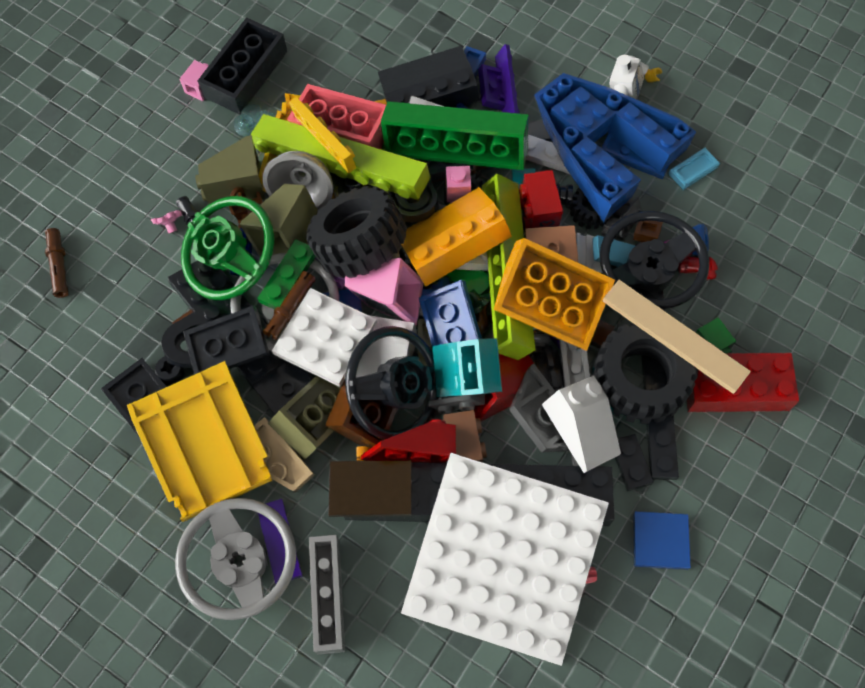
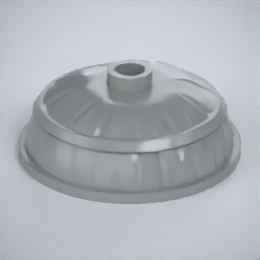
[263,151,333,210]

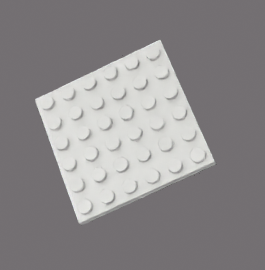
[401,453,609,666]

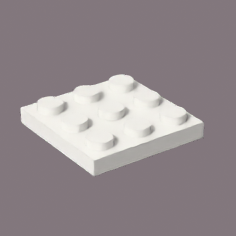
[272,288,377,387]

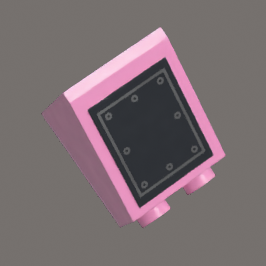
[344,258,423,326]

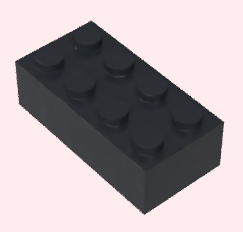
[197,17,287,115]

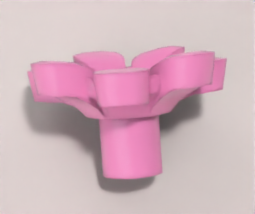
[151,210,182,233]

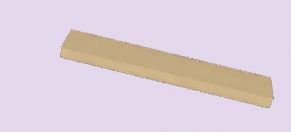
[603,280,751,394]

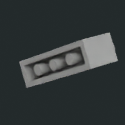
[309,535,345,655]

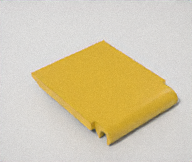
[127,361,273,522]

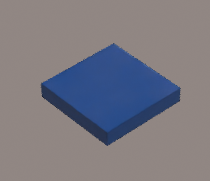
[633,511,691,570]

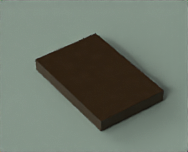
[328,461,411,517]

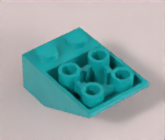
[432,338,502,397]

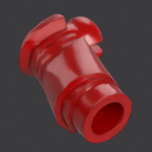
[678,256,718,280]

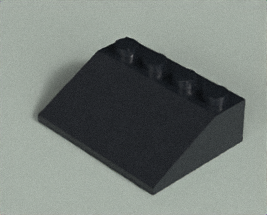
[378,46,480,108]

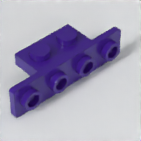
[478,44,520,114]

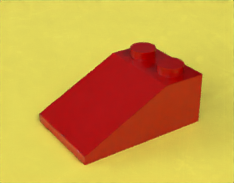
[361,419,456,463]

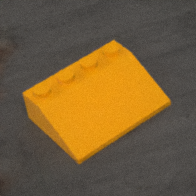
[401,187,512,287]
[493,238,615,351]

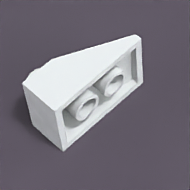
[356,315,418,378]
[542,376,621,473]

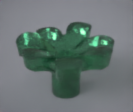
[469,289,491,314]

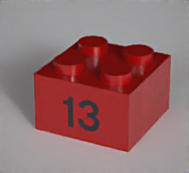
[520,170,563,230]

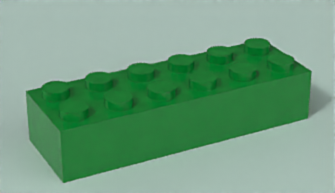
[381,101,529,170]

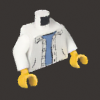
[610,55,662,100]

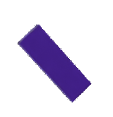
[258,499,303,584]

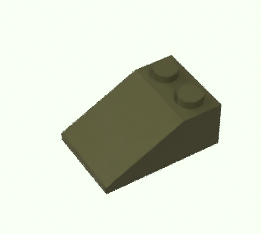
[268,376,343,460]

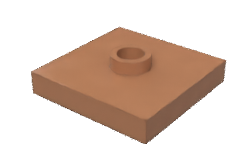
[525,225,579,263]

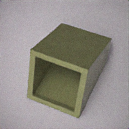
[195,135,266,204]
[239,184,318,257]

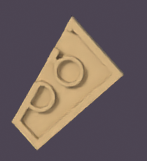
[255,417,315,492]

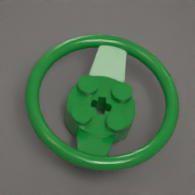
[181,196,274,300]

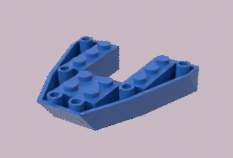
[534,73,696,222]

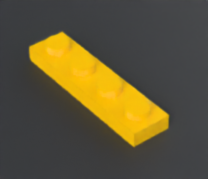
[289,97,356,173]

